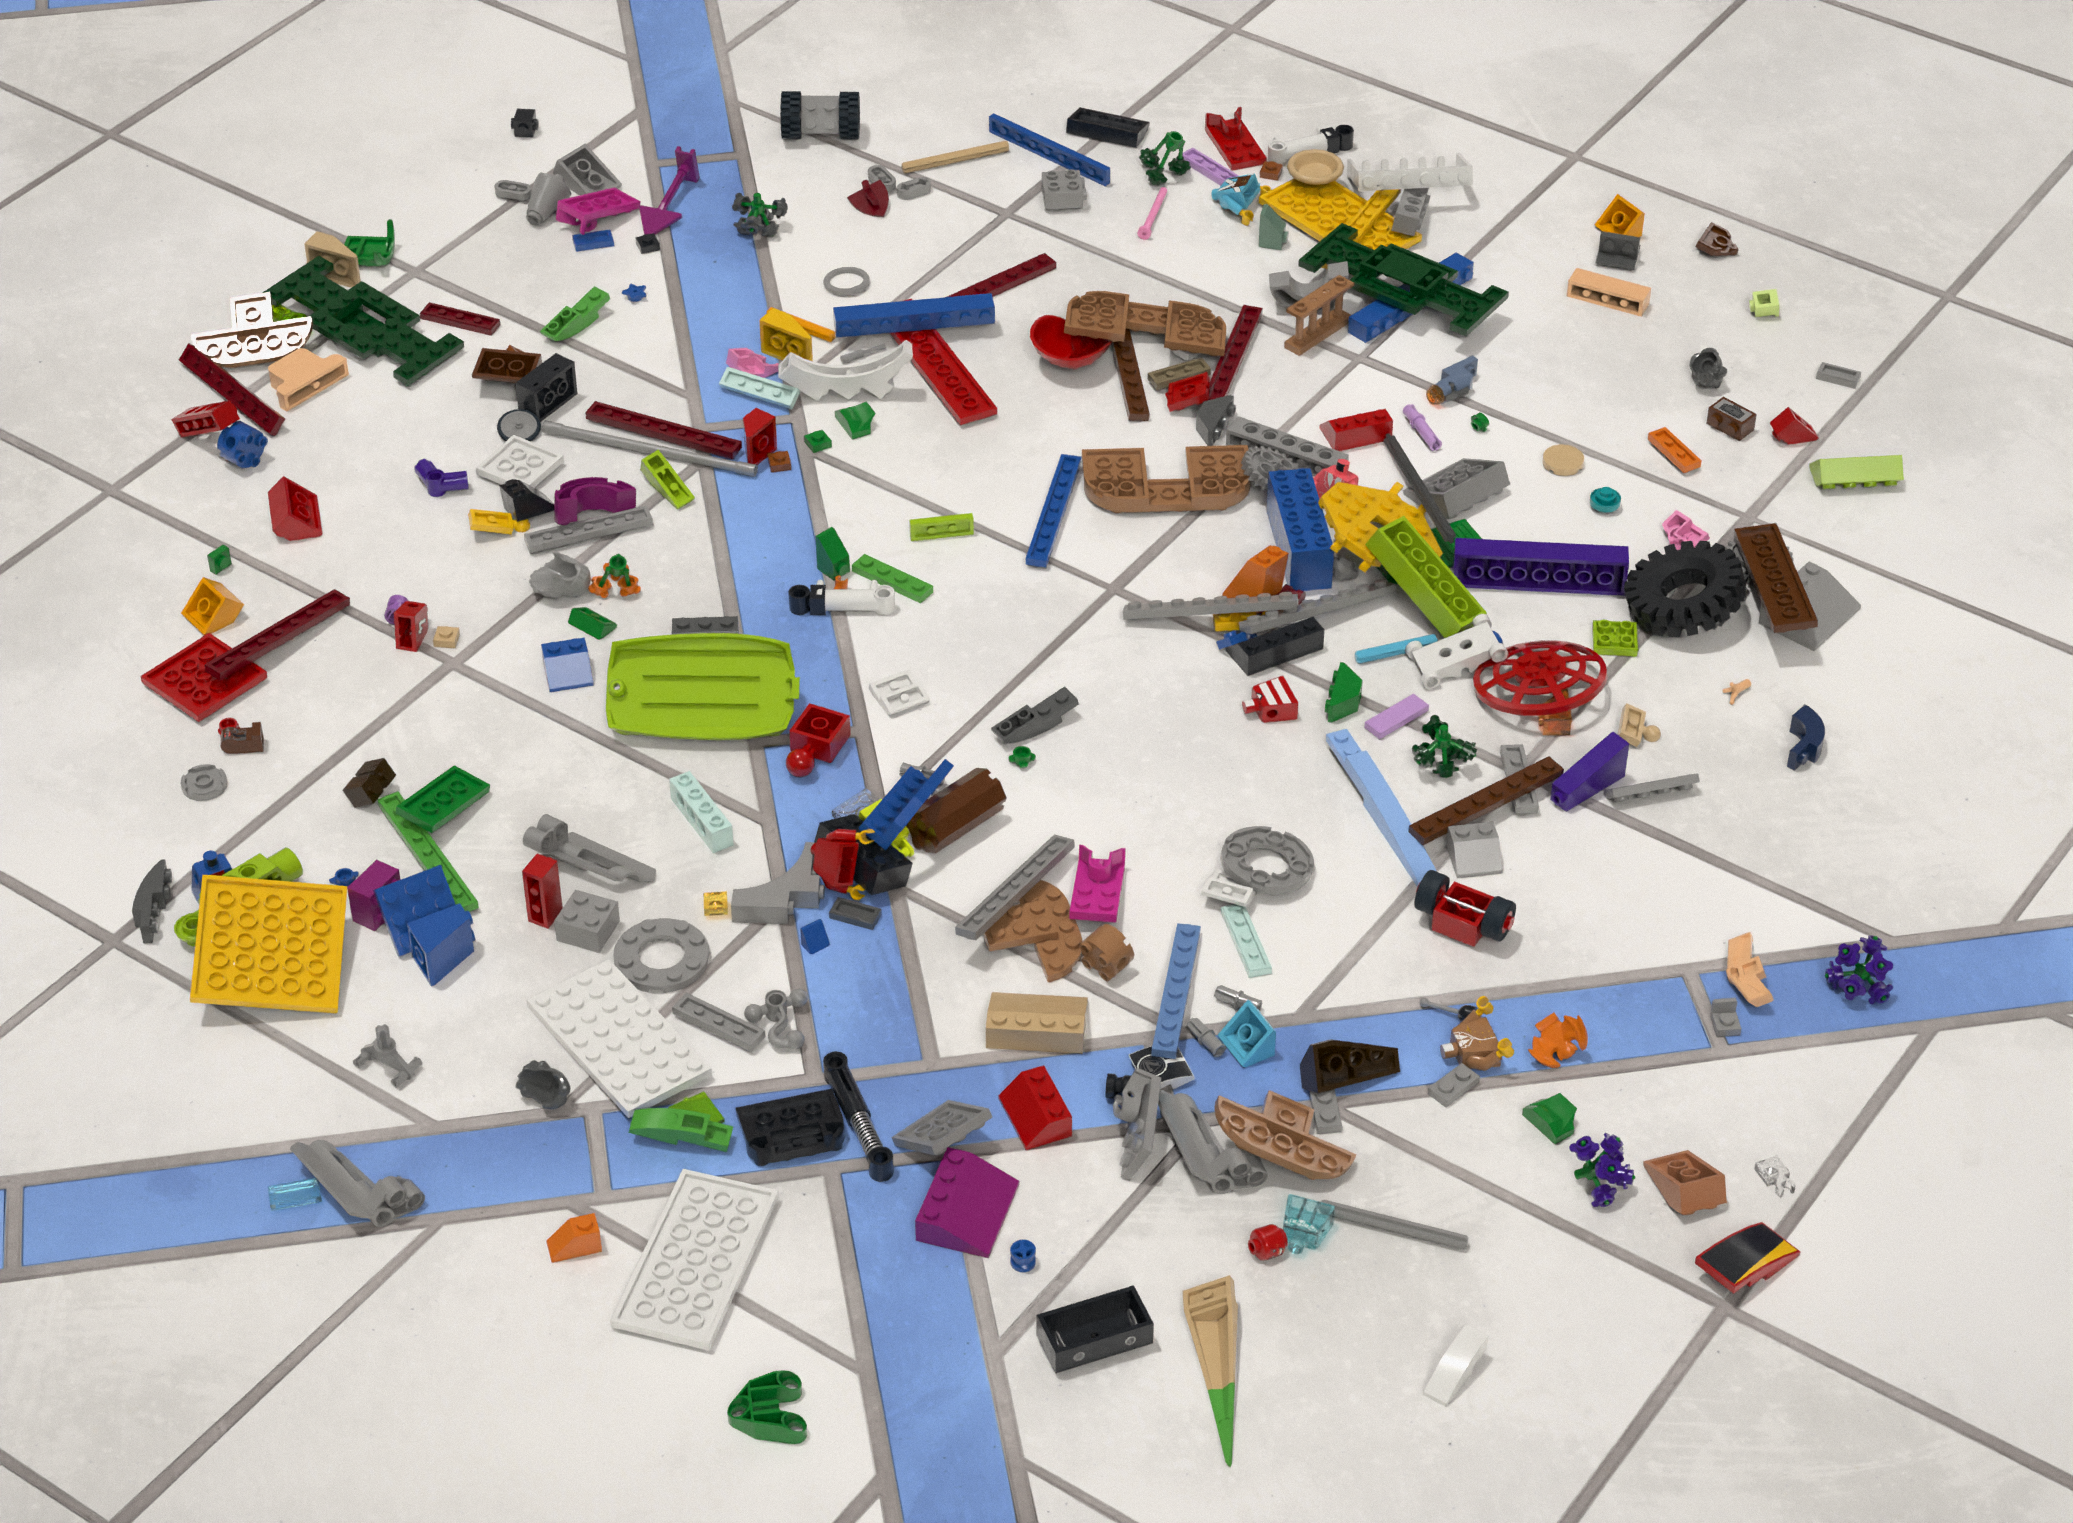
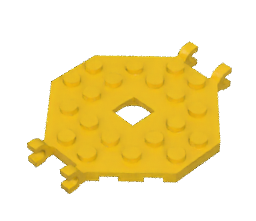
[1318,482,1443,573]

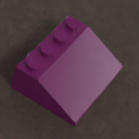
[915,1147,1020,1258]

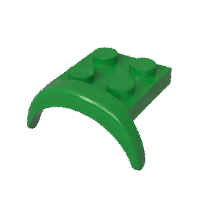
[344,219,395,267]

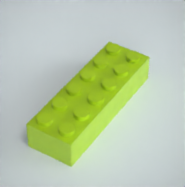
[1365,516,1487,638]

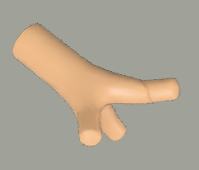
[1723,679,1751,705]

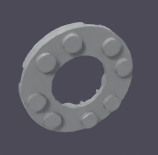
[1220,826,1314,896]
[613,918,709,993]

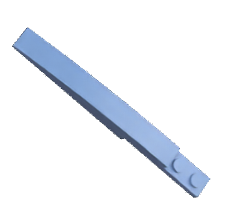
[1326,729,1436,887]

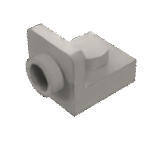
[1710,998,1741,1037]

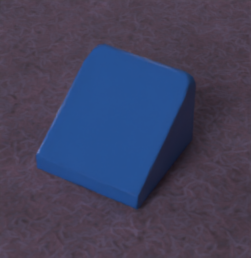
[800,919,830,954]

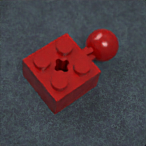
[786,703,851,777]

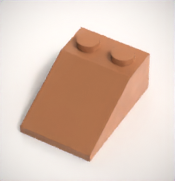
[1643,1150,1727,1215]

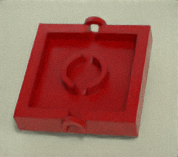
[1165,372,1210,412]

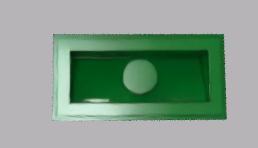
[568,607,617,640]

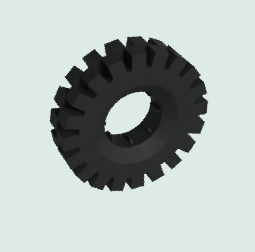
[1624,540,1747,637]

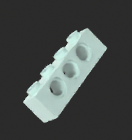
[669,771,734,853]

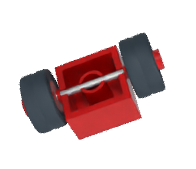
[1414,870,1516,947]

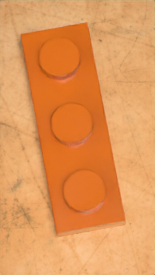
[1648,427,1702,473]

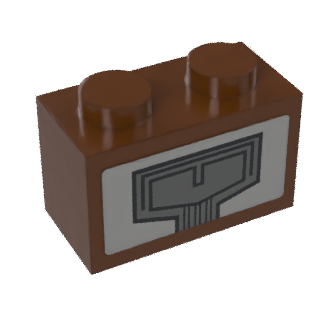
[1706,397,1757,441]

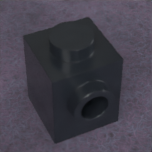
[511,108,539,138]

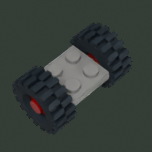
[780,91,860,139]

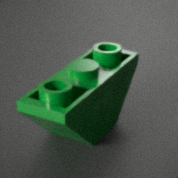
[1325,662,1363,723]

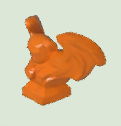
[1528,1012,1588,1068]

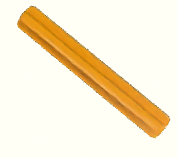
[766,307,836,342]

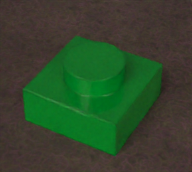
[804,430,832,453]
[207,545,232,575]

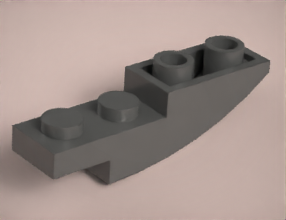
[991,686,1079,744]
[132,859,172,943]

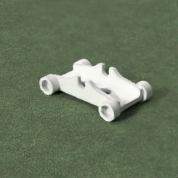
[1405,614,1508,689]

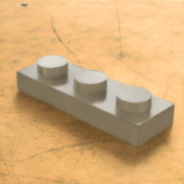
[1147,357,1211,390]

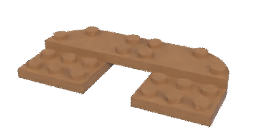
[1064,291,1226,356]
[1082,445,1251,513]

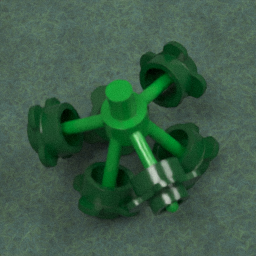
[1412,715,1477,778]

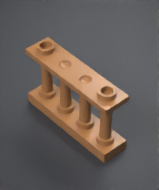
[1284,275,1354,356]

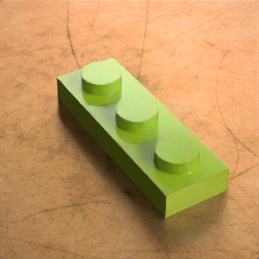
[909,513,974,541]

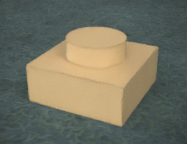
[433,626,460,648]

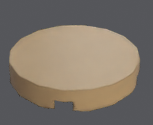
[1542,444,1584,476]

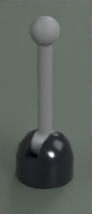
[1420,998,1478,1022]

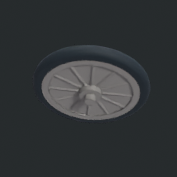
[497,409,541,442]

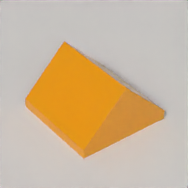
[1594,194,1645,237]

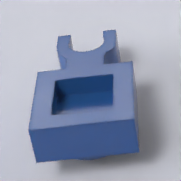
[1216,630,1257,650]

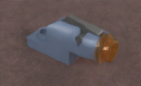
[1426,355,1478,405]

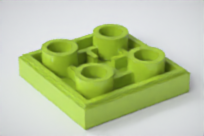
[1592,619,1638,657]

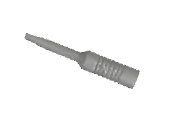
[840,344,886,364]

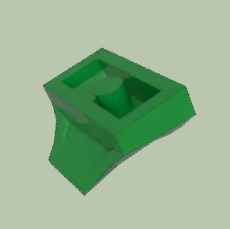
[835,401,876,440]
[1522,1093,1577,1145]

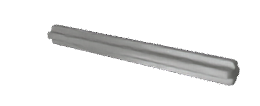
[1319,1200,1468,1249]

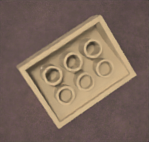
[986,992,1088,1054]

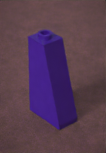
[1550,732,1630,812]

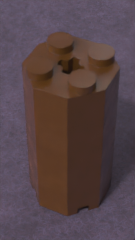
[906,768,1007,853]

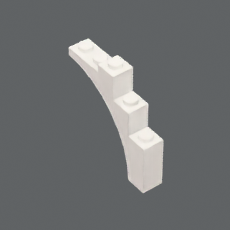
[778,340,913,401]

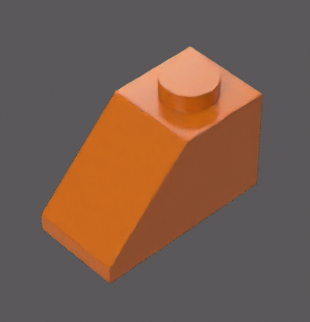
[546,1213,602,1263]

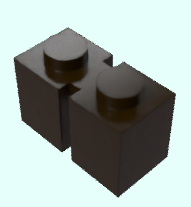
[342,758,396,808]

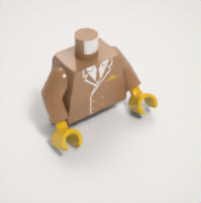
[1440,996,1514,1071]

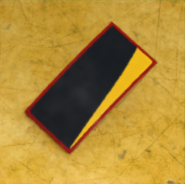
[1695,1222,1801,1294]

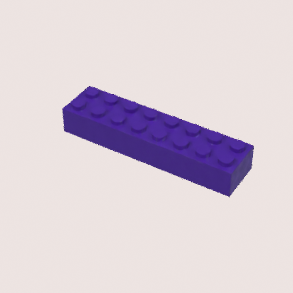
[1452,538,1629,596]

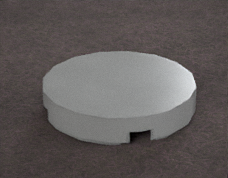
[180,764,227,801]

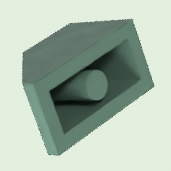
[1259,204,1289,250]

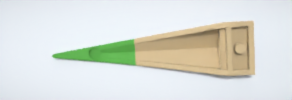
[1183,1275,1238,1467]

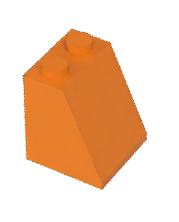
[1222,545,1289,613]

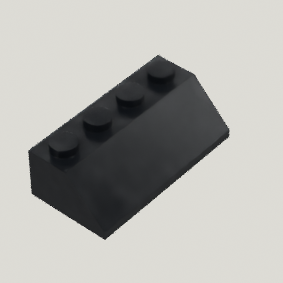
[1226,617,1325,676]

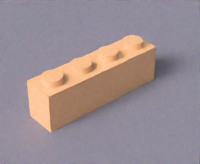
[1567,268,1651,317]

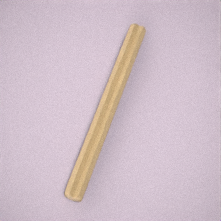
[902,141,1009,173]

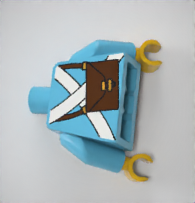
[1211,173,1271,226]

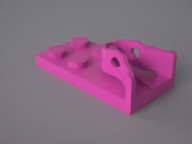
[556,187,641,235]
[1069,844,1126,923]

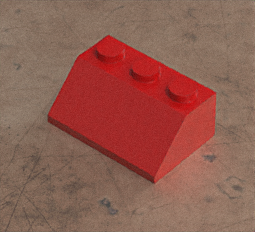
[1319,408,1393,451]
[268,476,322,541]
[998,1065,1072,1150]

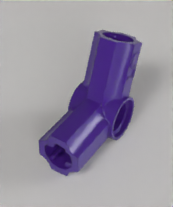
[414,458,469,497]

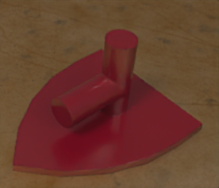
[847,180,889,217]

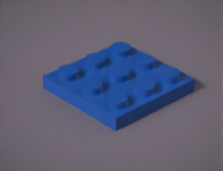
[373,865,456,957]

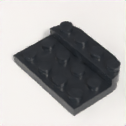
[735,1088,845,1166]

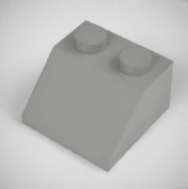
[1446,821,1503,878]

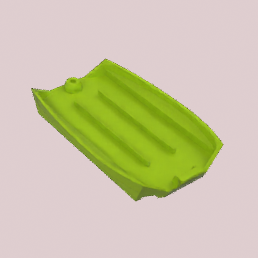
[606,633,800,740]

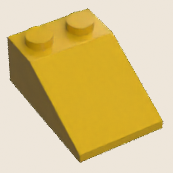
[759,308,813,361]

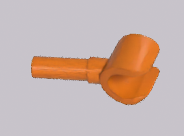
[834,575,848,589]

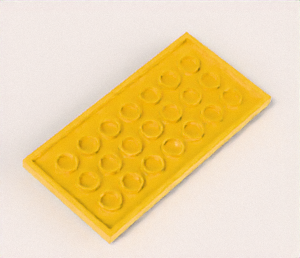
[1259,178,1422,250]

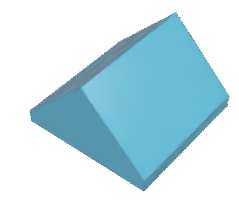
[1218,1000,1276,1067]

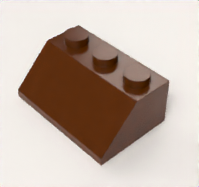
[472,348,542,383]

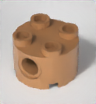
[1079,924,1135,982]

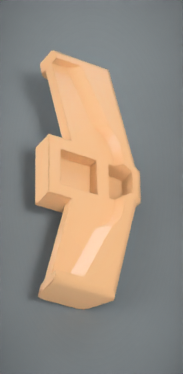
[1726,932,1774,1007]

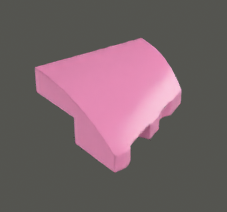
[1662,510,1710,550]

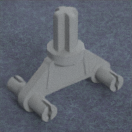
[353,1024,422,1088]

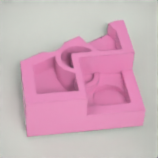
[726,348,779,378]

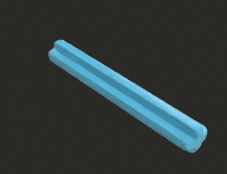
[1355,634,1438,664]

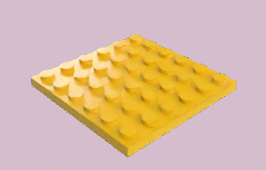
[190,875,347,1013]

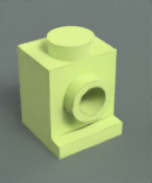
[1749,289,1779,317]

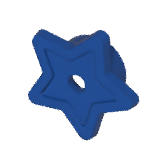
[622,284,646,302]
[329,868,359,887]

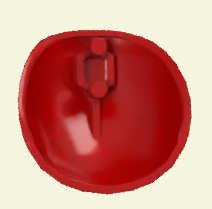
[1030,315,1112,369]

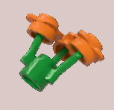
[588,554,641,598]

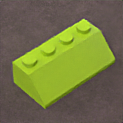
[1809,455,1904,489]

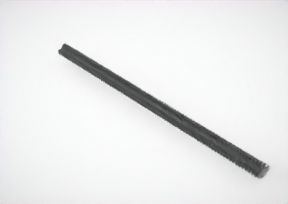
[1384,433,1456,544]

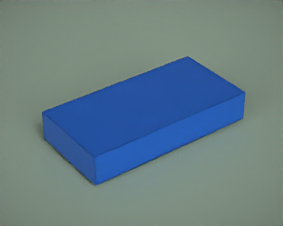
[572,230,614,252]

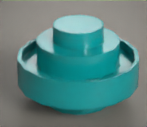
[1590,487,1621,513]

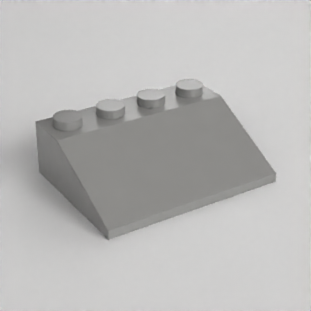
[1403,458,1510,519]
[1759,561,1861,651]

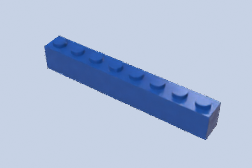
[1348,252,1474,343]
[833,293,995,338]

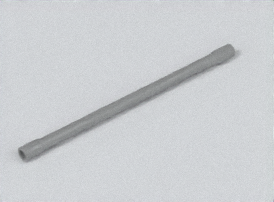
[542,420,758,477]

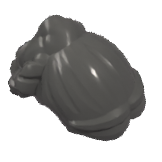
[1689,348,1727,388]
[516,1060,571,1110]

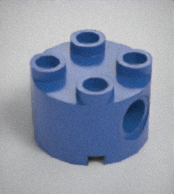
[217,421,268,468]

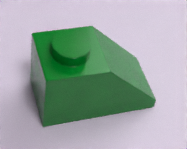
[815,527,850,581]

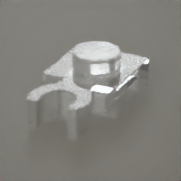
[1754,1155,1796,1198]

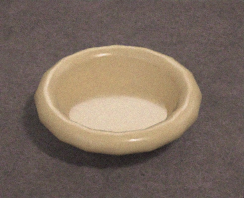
[1287,149,1344,185]

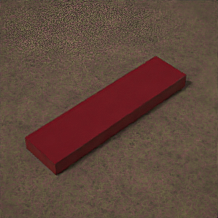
[420,302,501,336]

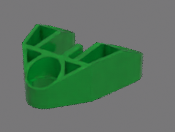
[727,1370,807,1444]

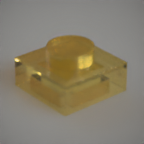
[703,891,728,916]

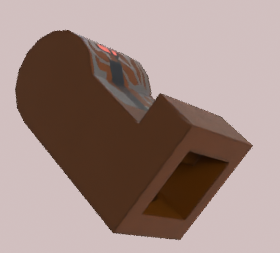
[220,722,264,754]

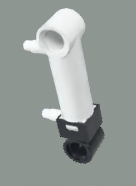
[1267,125,1354,165]
[788,580,895,615]

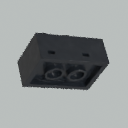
[515,353,578,422]

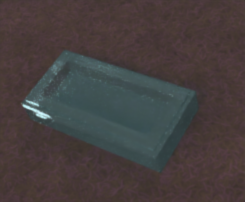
[268,1178,322,1211]

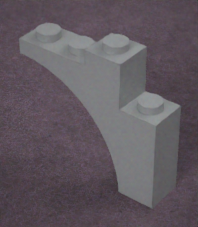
[731,842,825,924]

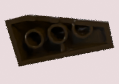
[1300,1039,1400,1093]

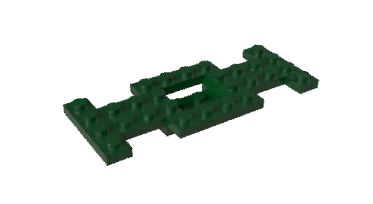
[1298,223,1509,337]
[262,256,464,386]

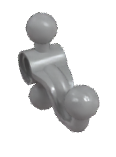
[744,989,808,1049]

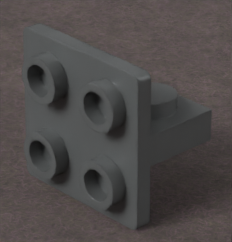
[1596,231,1641,270]

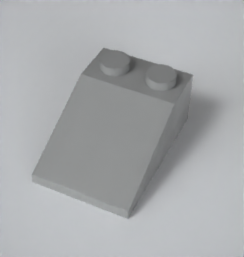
[553,143,622,195]

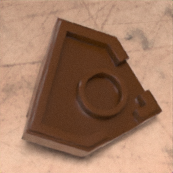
[1695,222,1739,256]

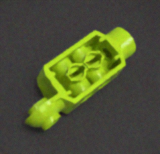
[174,847,303,946]

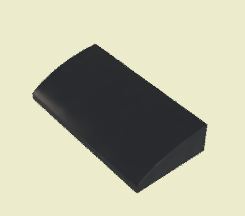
[1066,107,1150,148]

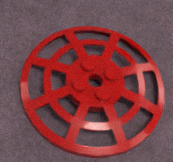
[1473,640,1607,716]

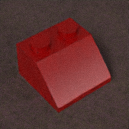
[743,408,777,465]

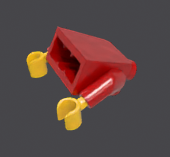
[810,829,875,900]

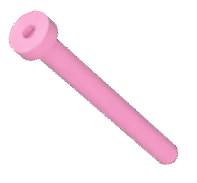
[1137,187,1167,240]

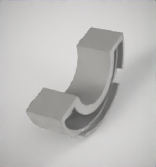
[1269,262,1349,313]

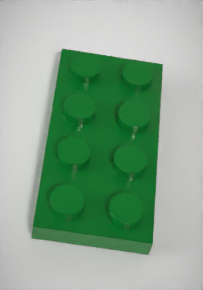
[396,765,490,833]

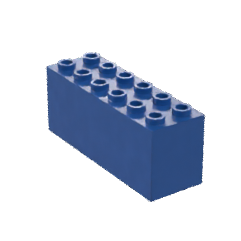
[1266,468,1334,591]

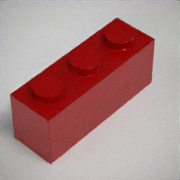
[522,853,563,929]

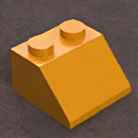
[181,577,244,635]

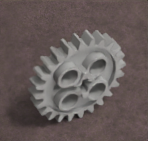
[1241,446,1299,491]

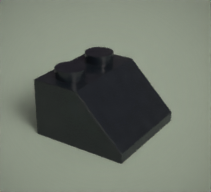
[499,479,554,522]

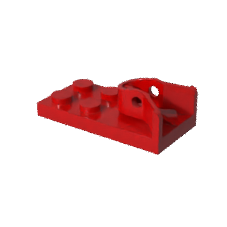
[1205,107,1267,171]

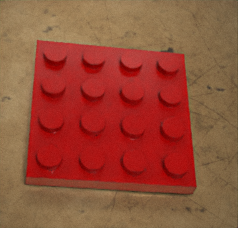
[140,633,268,722]

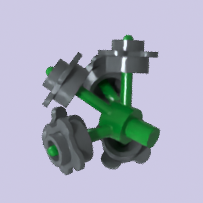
[732,193,788,237]

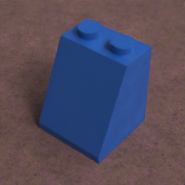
[407,903,476,986]

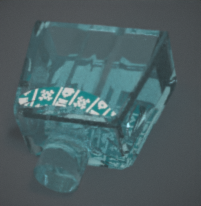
[1283,1194,1335,1254]

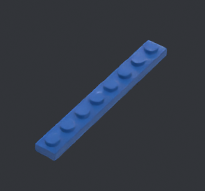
[989,113,1110,187]
[1026,454,1082,568]

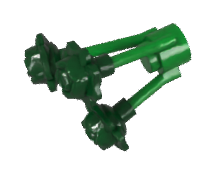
[1139,131,1191,185]

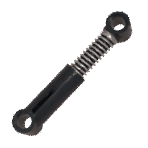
[823,1051,894,1182]

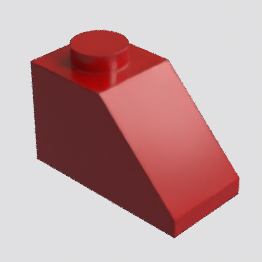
[1770,407,1819,445]

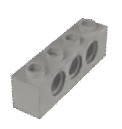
[1391,188,1430,236]

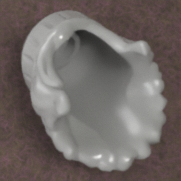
[529,549,591,598]

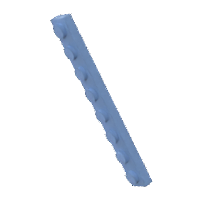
[1151,923,1201,1059]

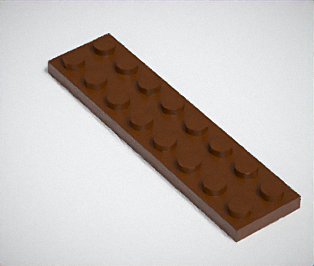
[1734,523,1818,633]

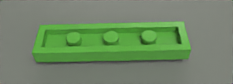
[852,554,933,604]

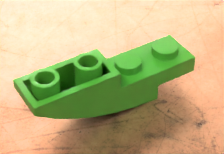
[540,286,610,341]
[628,1108,733,1152]

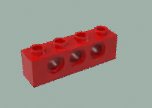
[171,400,240,437]

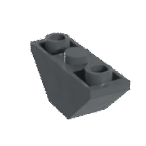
[1196,395,1236,446]

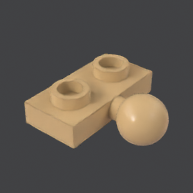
[1617,703,1661,747]

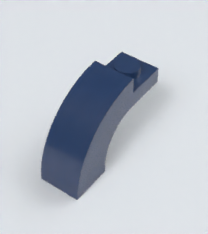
[1787,704,1825,771]

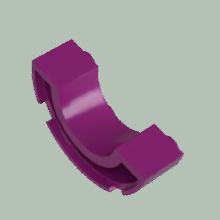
[554,477,636,525]

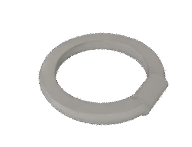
[823,267,870,296]

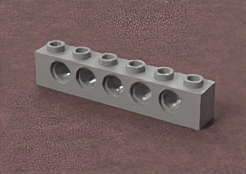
[1226,416,1349,476]

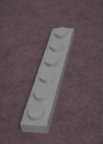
[524,505,653,553]

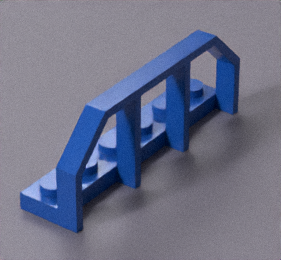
[858,759,954,850]

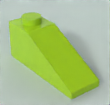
[640,449,695,510]

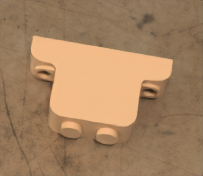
[268,348,349,412]

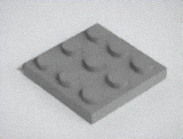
[891,1100,992,1156]

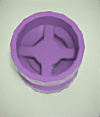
[384,595,408,625]

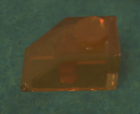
[1538,689,1572,735]

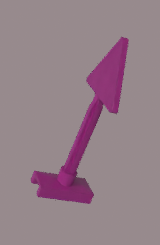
[639,146,700,234]

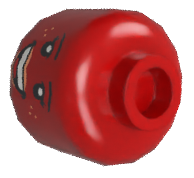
[1248,1224,1288,1261]

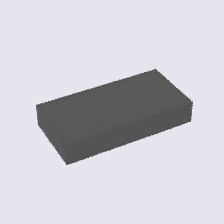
[829,897,882,930]

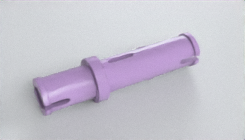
[1403,404,1442,451]

